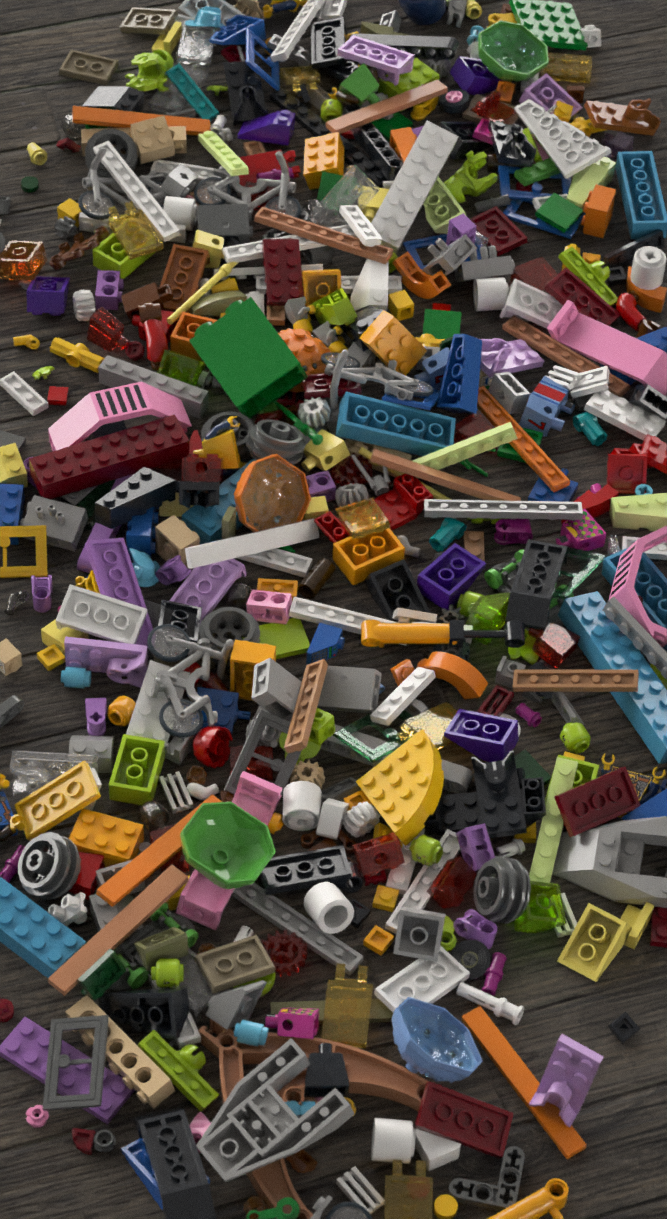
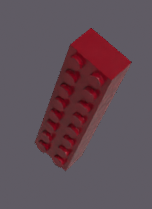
[29,414,190,499]

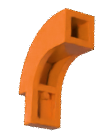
[392,252,451,299]
[626,266,667,313]
[417,652,488,699]

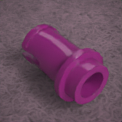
[515,703,542,727]

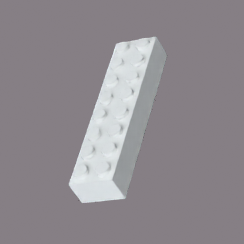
[371,120,458,254]

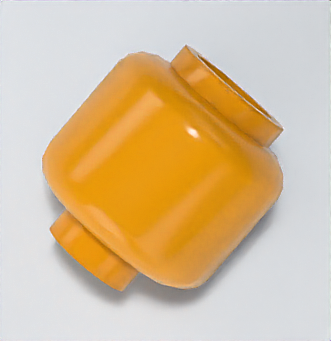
[107,696,136,727]

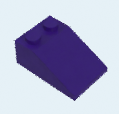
[450,56,504,95]
[237,110,295,145]
[27,276,70,316]
[417,543,486,610]
[444,709,519,762]

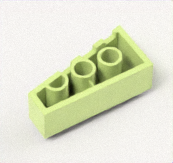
[609,493,667,532]

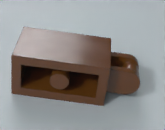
[121,282,174,322]

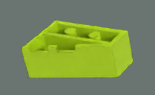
[310,288,358,325]

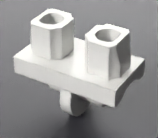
[48,892,88,926]

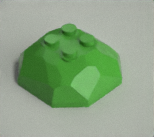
[180,802,276,889]

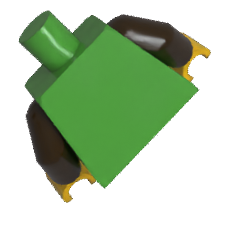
[328,63,381,106]

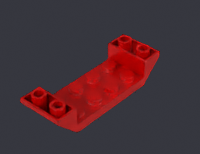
[314,474,433,544]

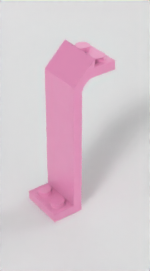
[547,300,667,396]
[176,771,282,931]

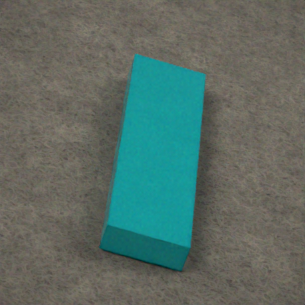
[165,63,219,121]

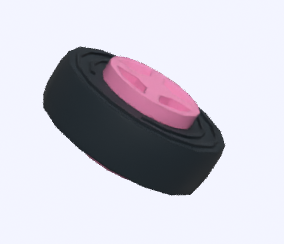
[439,89,470,114]

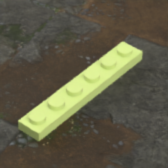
[198,131,249,176]
[412,422,518,479]
[529,757,578,887]

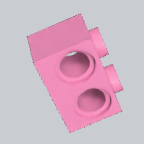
[246,590,292,624]

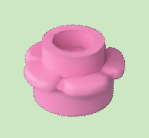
[26,1105,49,1128]

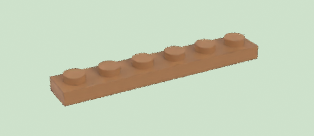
[284,659,328,754]
[513,670,639,692]

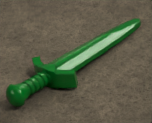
[274,400,323,445]

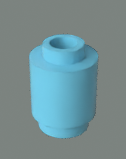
[61,666,92,689]
[233,1019,269,1047]

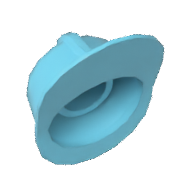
[185,6,225,28]

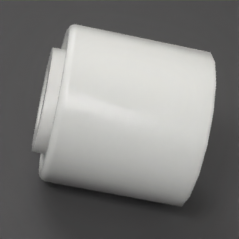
[163,196,197,231]
[630,246,667,290]
[473,277,509,311]
[282,781,322,831]
[304,882,354,934]
[371,1118,416,1164]

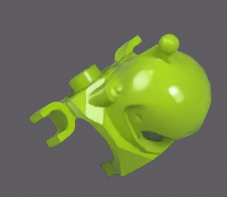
[125,49,174,92]
[444,150,498,203]

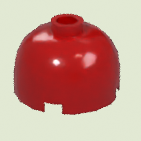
[193,726,232,768]

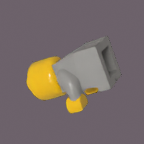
[284,297,316,334]
[313,321,348,361]

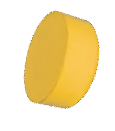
[434,1194,458,1219]

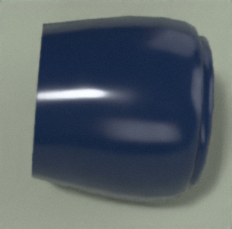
[398,0,446,25]

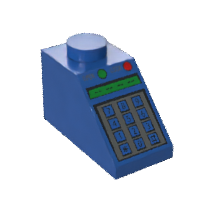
[306,623,345,665]

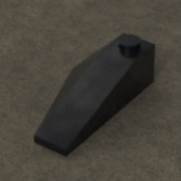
[98,987,190,1039]

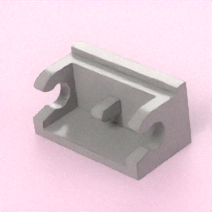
[165,720,201,765]

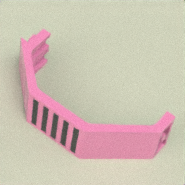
[48,382,192,451]
[609,526,667,647]

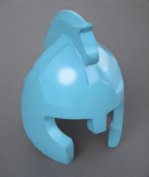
[129,548,160,587]

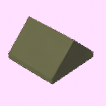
[133,927,189,971]

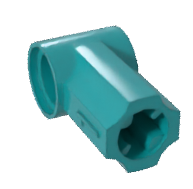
[573,412,607,447]
[429,517,467,552]

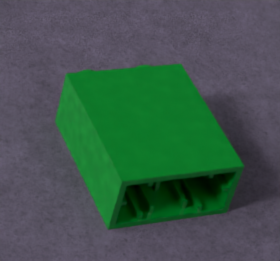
[189,297,308,419]

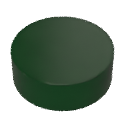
[21,176,39,193]

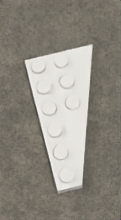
[514,99,611,179]

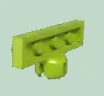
[558,246,618,307]
[137,1030,219,1112]

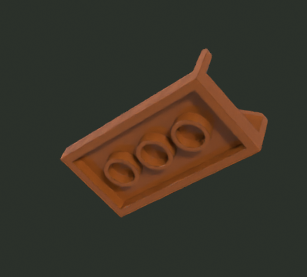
[584,98,661,136]
[160,244,210,313]

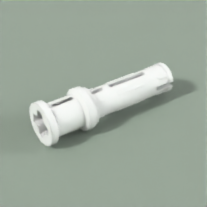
[456,981,524,1025]

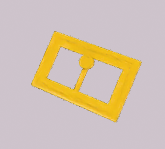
[0,525,48,578]

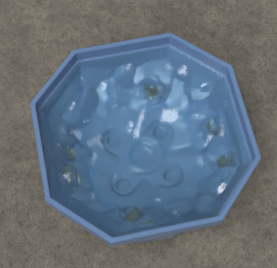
[391,997,483,1083]

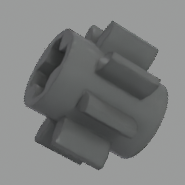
[55,216,77,240]
[439,604,465,624]

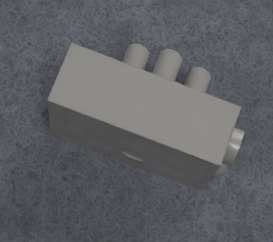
[422,234,477,276]
[454,246,515,283]
[19,495,88,552]
[251,658,302,722]
[317,666,382,714]

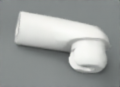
[187,782,219,800]

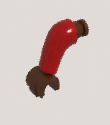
[616,291,660,338]
[138,302,168,370]

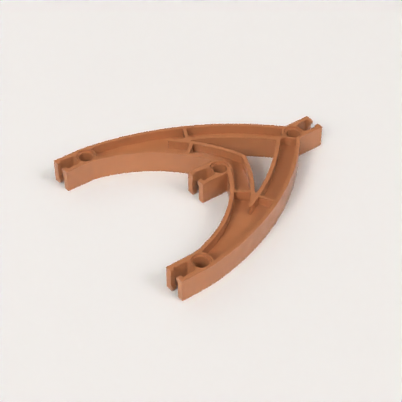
[198,1019,429,1219]

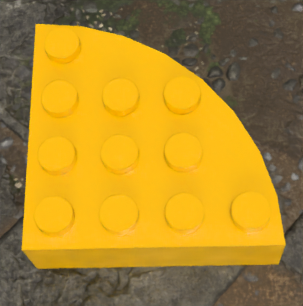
[356,729,444,846]

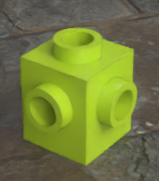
[309,708,335,746]

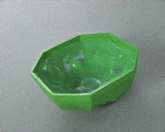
[478,20,549,82]

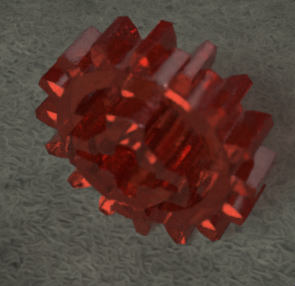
[330,453,372,487]
[261,930,307,977]

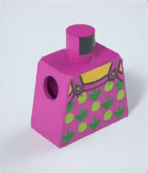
[556,509,606,554]
[265,1008,319,1039]

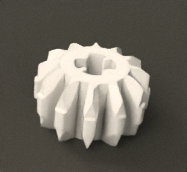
[73,289,96,321]
[298,397,331,428]
[343,801,380,838]

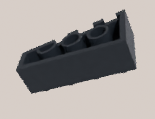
[95,467,176,529]

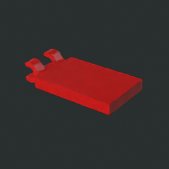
[239,149,301,188]

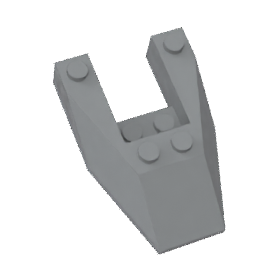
[552,816,667,908]
[196,1038,354,1182]

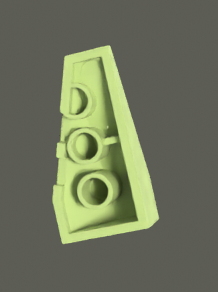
[566,157,616,208]
[423,176,466,234]

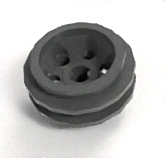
[85,129,137,178]
[201,411,255,462]
[246,419,306,467]
[198,607,260,666]
[18,832,81,900]
[474,856,531,924]

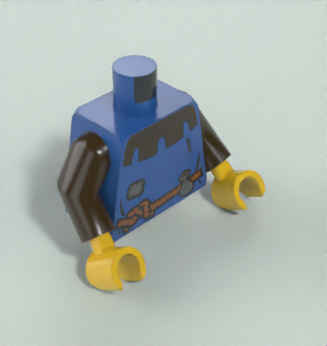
[0,773,25,842]

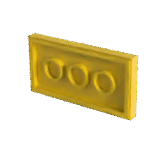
[14,761,101,841]

